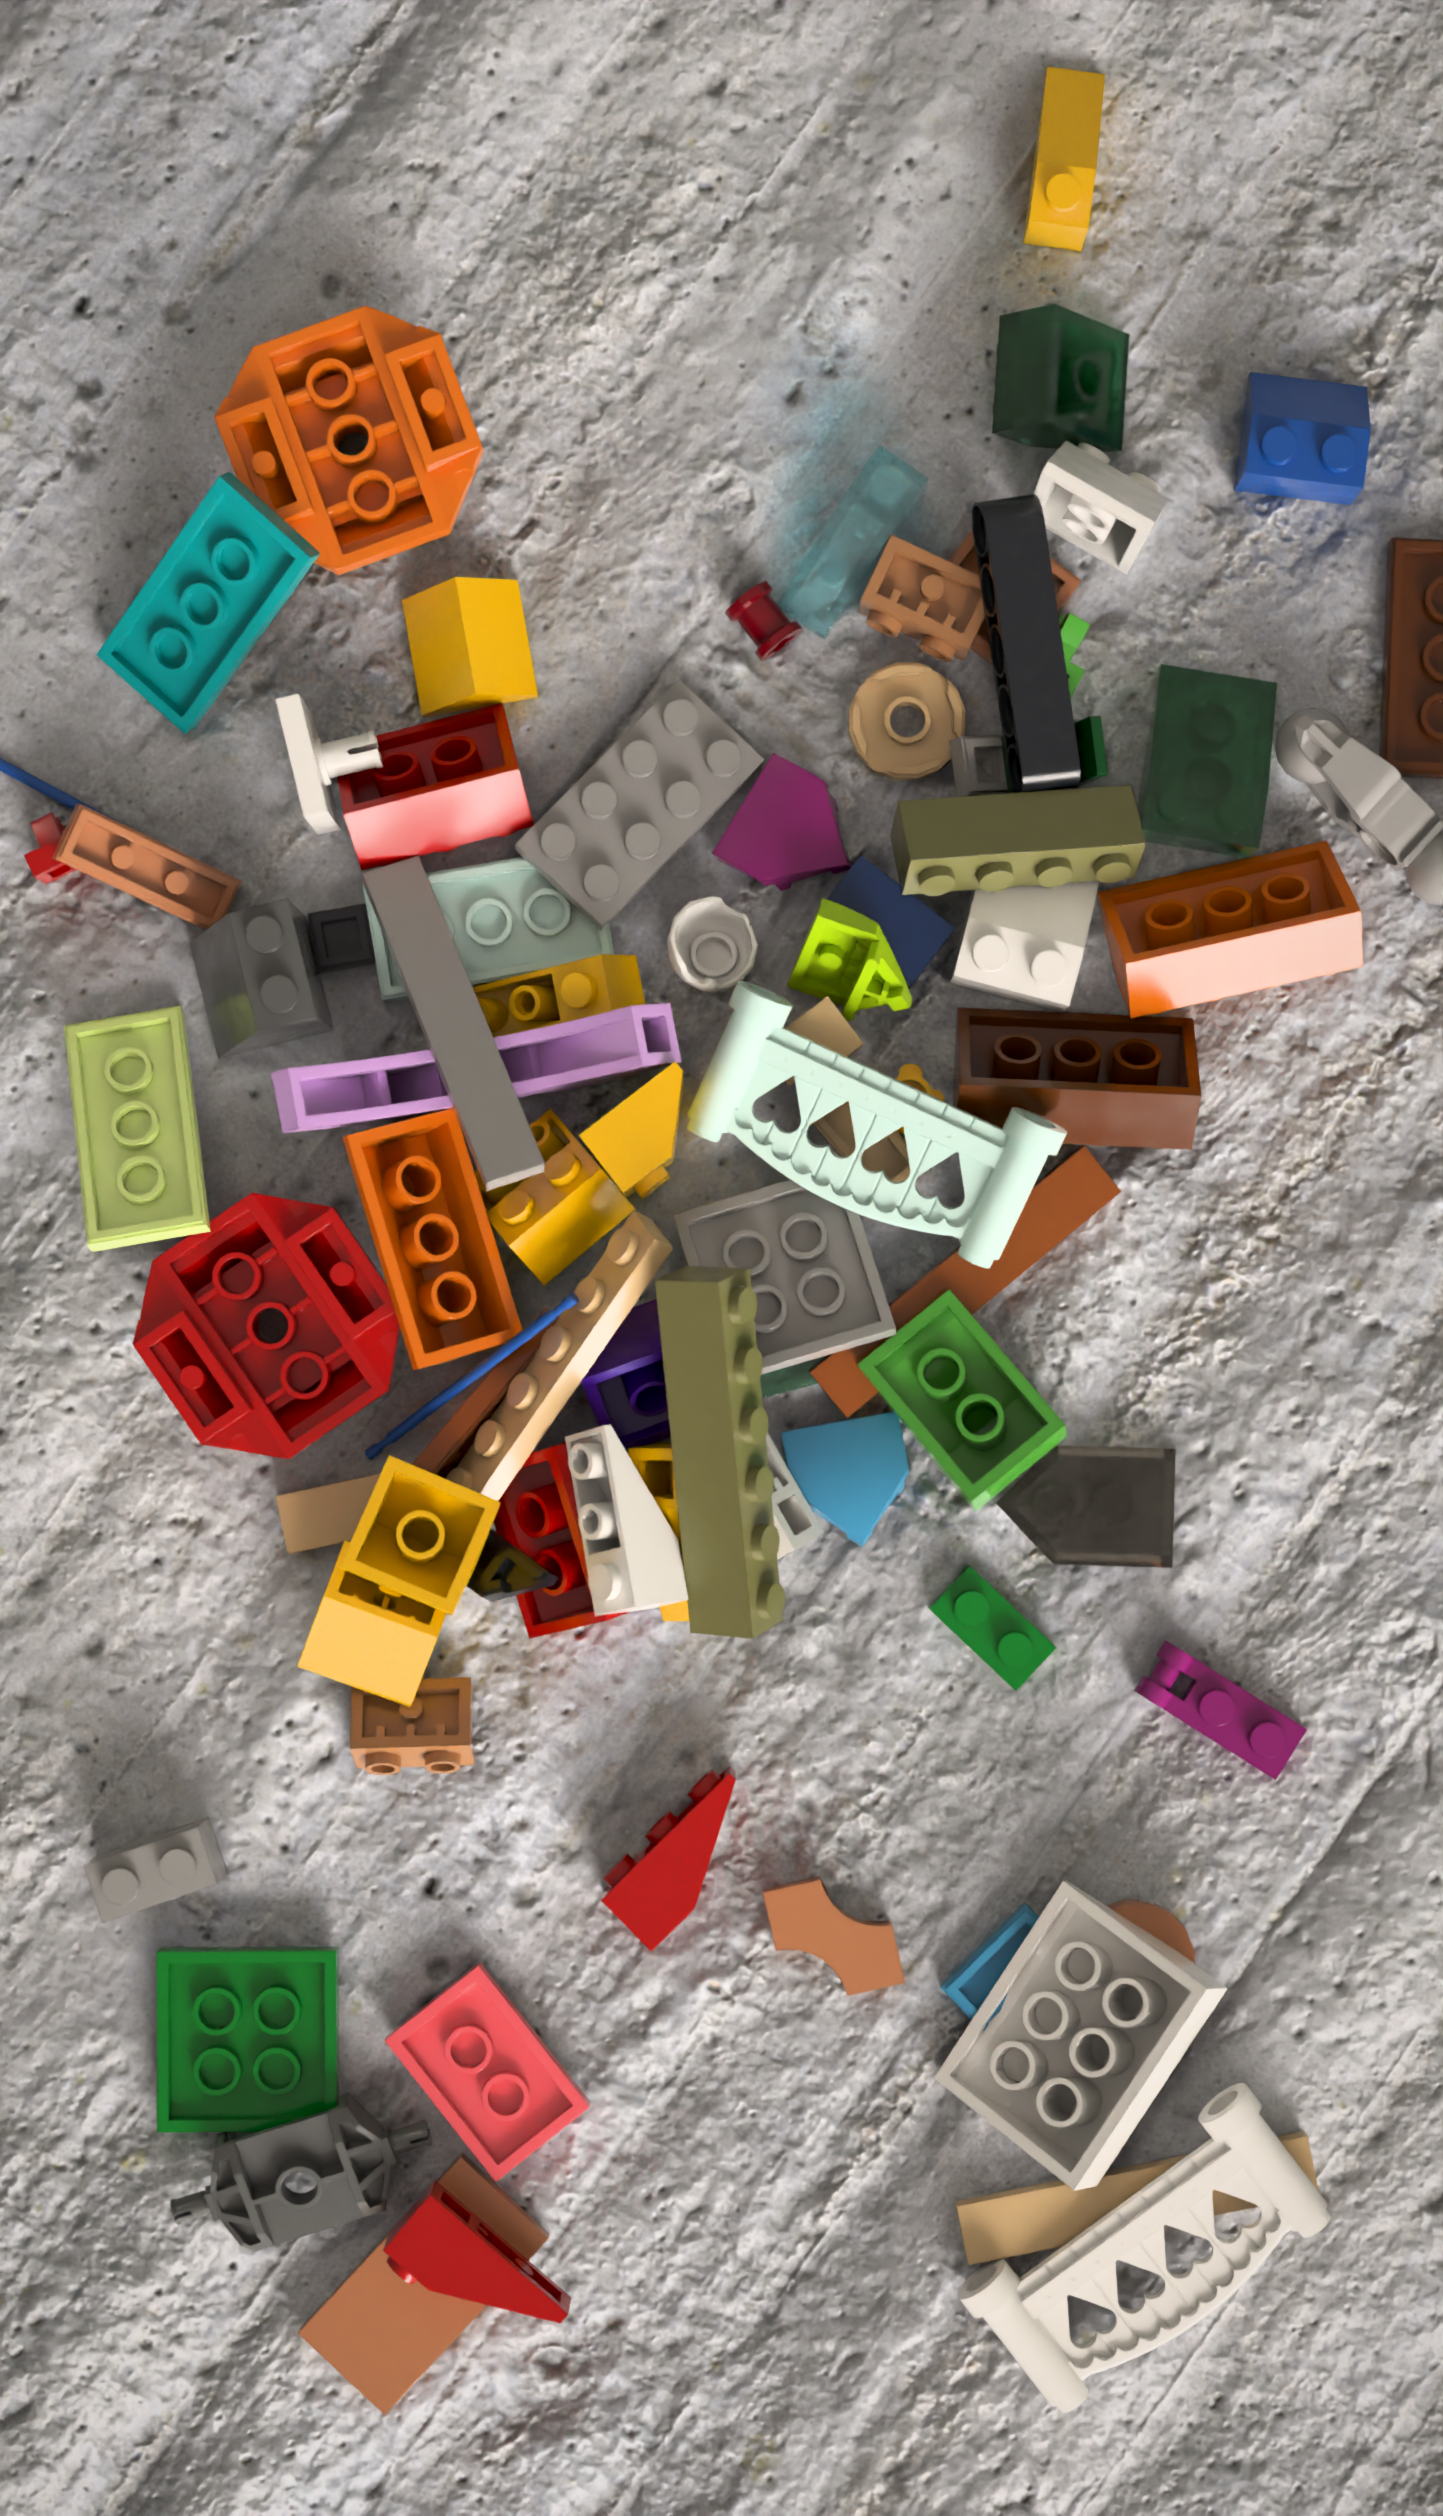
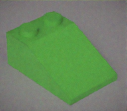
[857,1289,1067,1512]

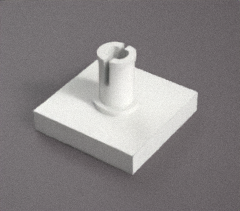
[275,693,383,835]

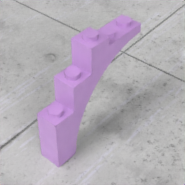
[271,1003,681,1133]

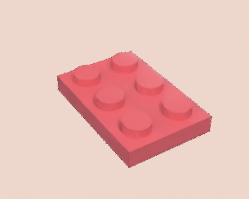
[384,1962,591,2182]

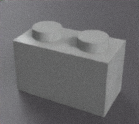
[84,1817,228,1923]

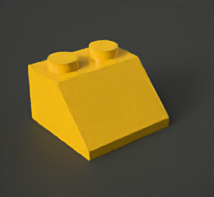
[579,1061,684,1199]

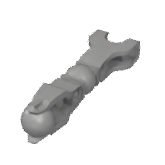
[1275,708,1443,916]

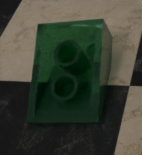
[1137,664,1277,858]

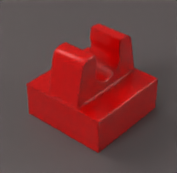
[24,812,76,885]

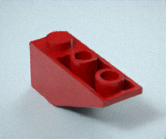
[601,1766,736,1952]

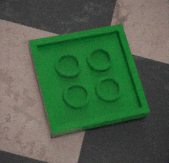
[156,1947,339,2133]

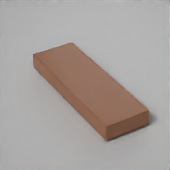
[52,803,242,930]

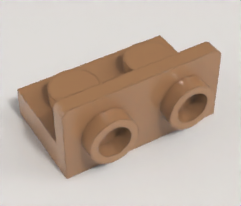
[859,535,985,662]
[350,1677,475,1775]

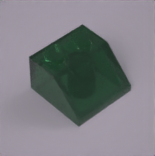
[992,304,1129,452]

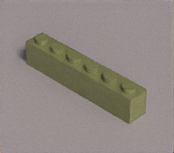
[655,1266,785,1639]

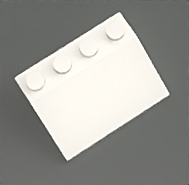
[934,1881,1228,2190]

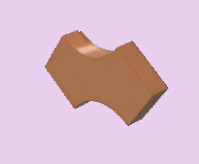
[762,1876,905,1996]

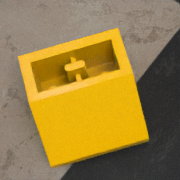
[474,1108,635,1286]
[297,1540,446,1707]

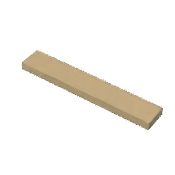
[955,2131,1319,2265]

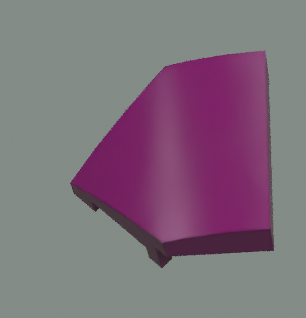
[712,753,851,891]

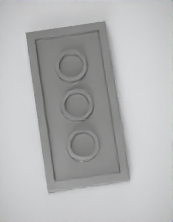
[515,679,765,930]

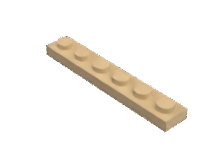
[445,1210,673,1501]

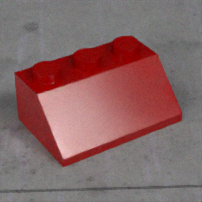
[337,703,534,871]
[493,1441,628,1639]

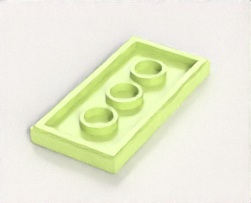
[64,1006,211,1252]

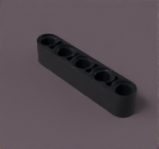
[972,494,1080,793]

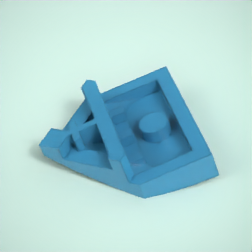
[781,1412,909,1547]

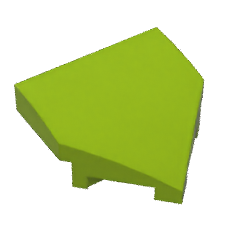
[786,898,912,1021]

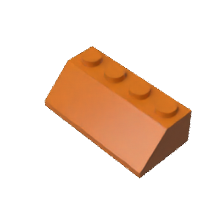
[1097,840,1363,1018]
[342,1108,522,1370]

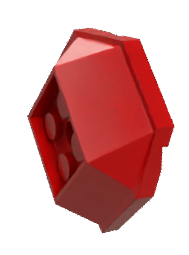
[132,1193,400,1459]

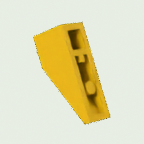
[1023,66,1105,251]

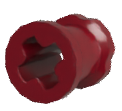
[725,581,803,661]

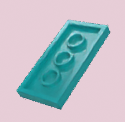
[96,472,320,734]

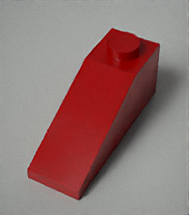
[383,2180,571,2324]

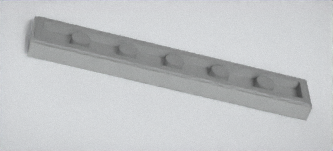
[362,855,545,1191]

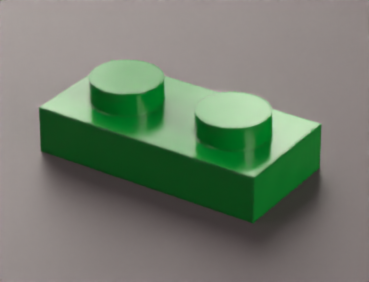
[928,1565,1056,1691]

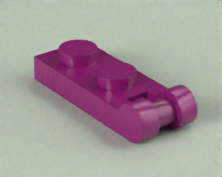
[1134,1640,1307,1780]

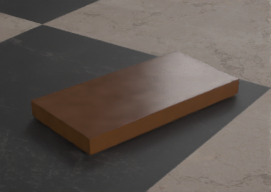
[1379,537,1443,779]

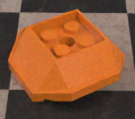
[214,305,484,575]

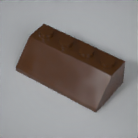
[953,1007,1201,1150]

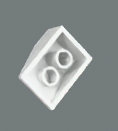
[1034,441,1169,574]
[949,881,1099,1012]

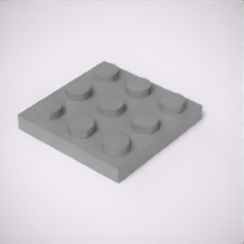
[673,1180,896,1375]

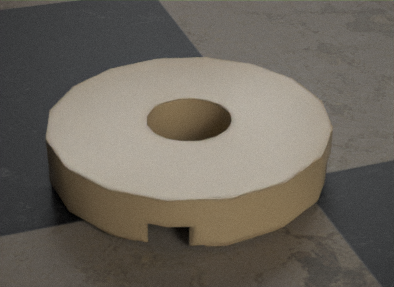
[848,662,965,781]

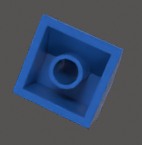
[1234,372,1371,505]

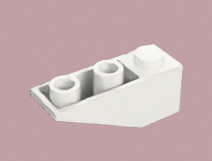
[565,1425,689,1616]

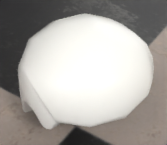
[667,896,758,993]

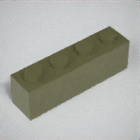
[890,785,1146,896]

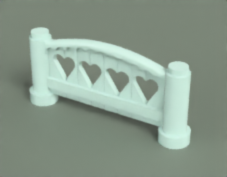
[686,981,1067,1269]

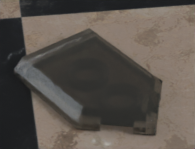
[995,1445,1176,1568]

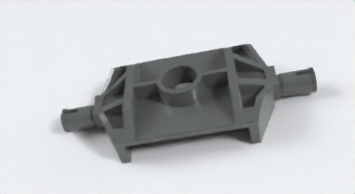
[170,2093,432,2252]

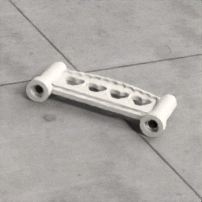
[958,2083,1331,2413]

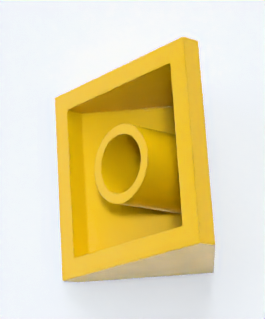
[402,577,539,718]
[340,1455,501,1615]

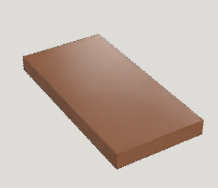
[298,2152,549,2415]

